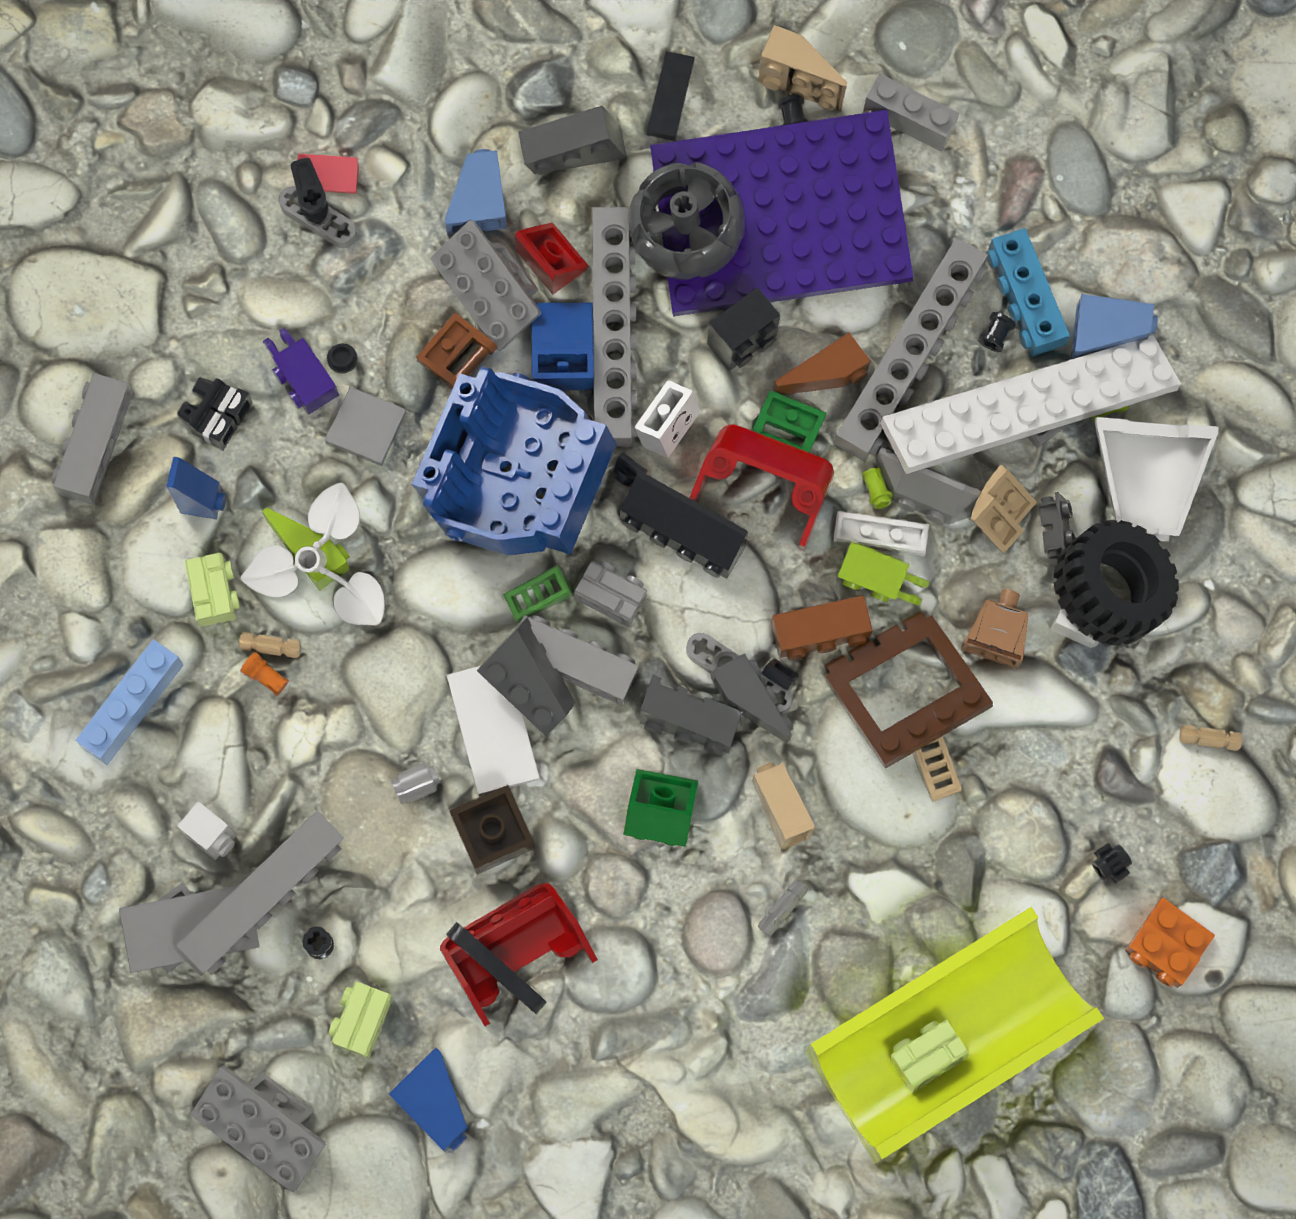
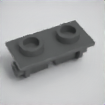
[1039,492,1076,559]

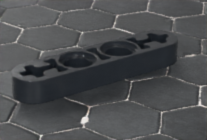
[446,922,547,1015]

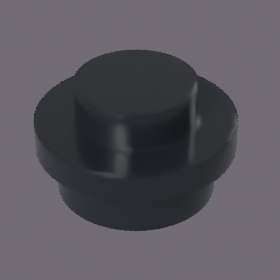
[327,343,358,374]

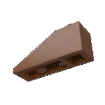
[773,332,870,395]

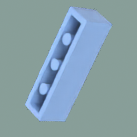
[75,639,184,765]

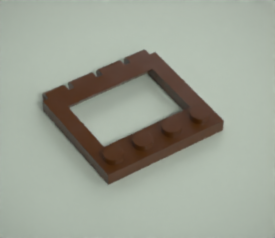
[824,611,993,769]

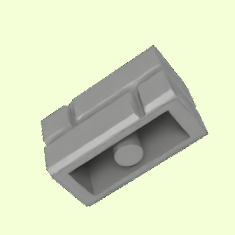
[574,561,647,627]

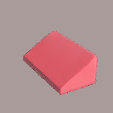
[297,154,359,194]

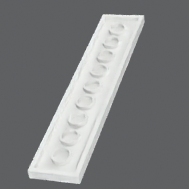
[880,335,1181,474]

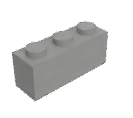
[863,74,959,152]

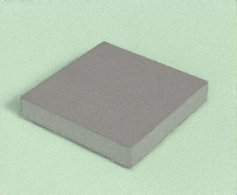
[325,387,407,466]

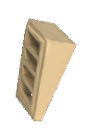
[912,736,962,802]

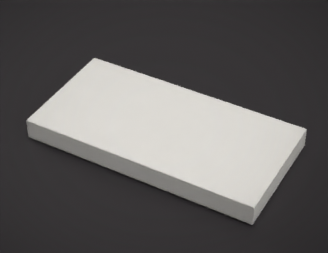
[447,666,540,796]

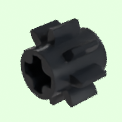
[1092,843,1132,884]

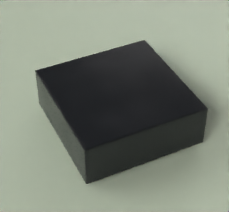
[762,658,799,691]

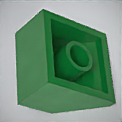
[623,769,698,847]

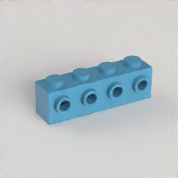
[986,228,1070,357]

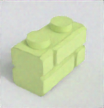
[185,553,240,627]
[328,981,393,1058]
[891,1020,968,1093]

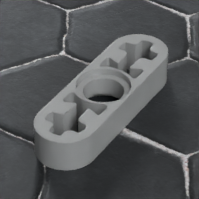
[279,186,357,248]

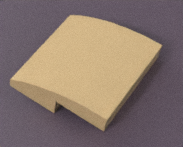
[970,465,1037,553]

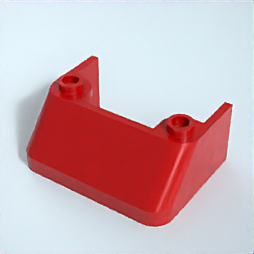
[689,424,834,551]
[440,883,598,1027]

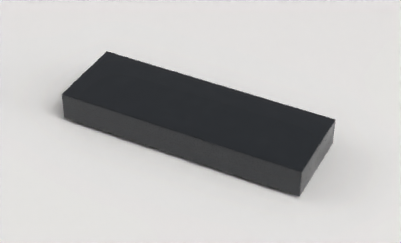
[647,51,695,141]

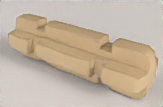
[239,632,301,658]
[1179,725,1243,751]

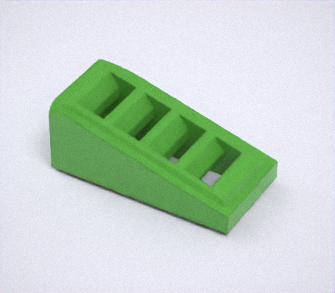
[503,565,574,622]

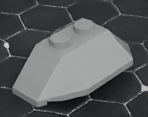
[876,447,982,525]

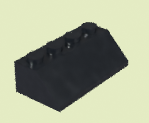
[620,470,748,579]

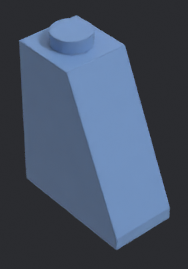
[445,149,507,236]
[1070,294,1158,360]

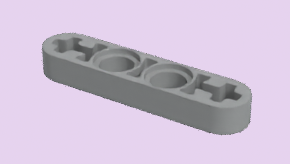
[686,633,793,715]

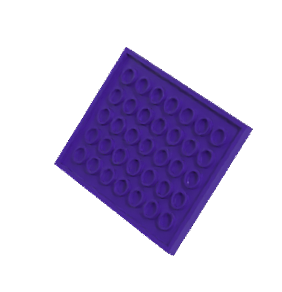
[650,110,913,317]

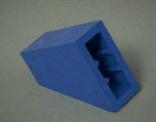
[389,1048,468,1152]

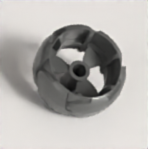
[628,162,745,280]

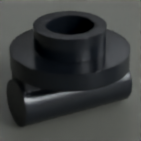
[612,452,648,487]

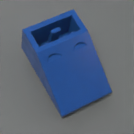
[532,302,594,391]

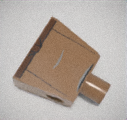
[961,589,1028,669]

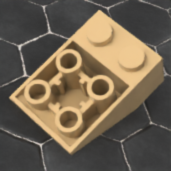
[758,25,847,112]

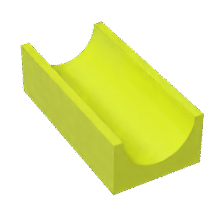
[805,906,1104,1164]

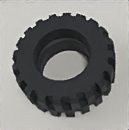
[1054,520,1179,646]

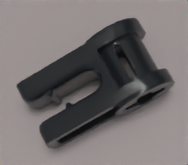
[290,158,329,222]

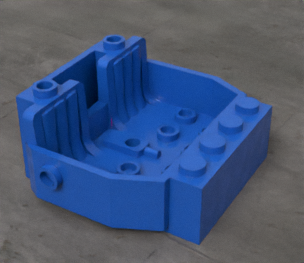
[411,366,617,556]

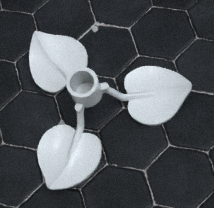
[241,483,385,625]

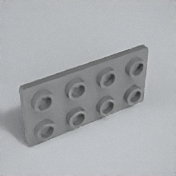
[431,220,541,351]
[191,1066,326,1192]

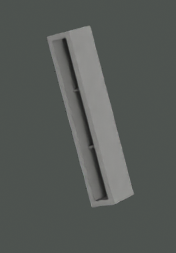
[174,810,344,976]

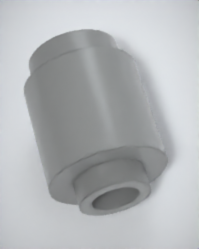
[391,762,440,804]

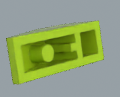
[262,508,350,591]

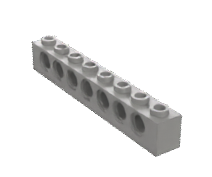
[593,207,637,447]
[834,237,988,462]

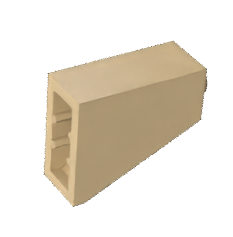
[752,762,815,850]

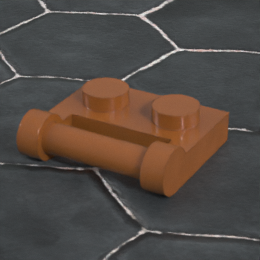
[416,313,498,389]

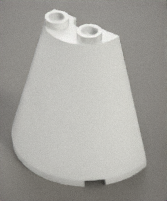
[1095,417,1219,542]

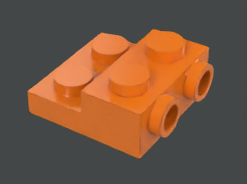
[1125,897,1215,988]

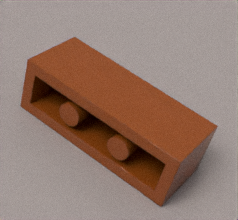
[771,595,873,660]

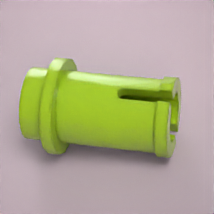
[862,468,893,509]

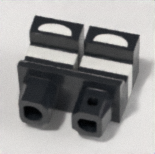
[177,377,253,451]

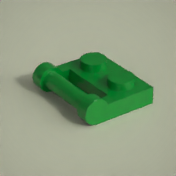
[752,390,826,453]

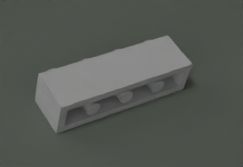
[52,373,133,505]
[520,615,639,706]

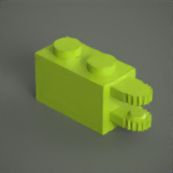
[837,541,930,606]

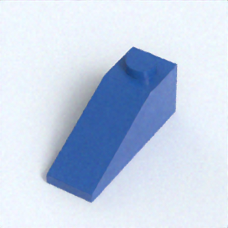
[166,457,226,520]

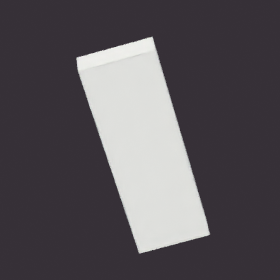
[833,511,929,557]

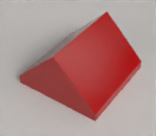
[515,222,590,295]

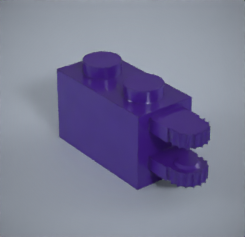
[263,327,339,415]

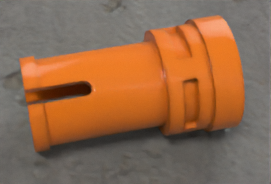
[240,652,289,696]

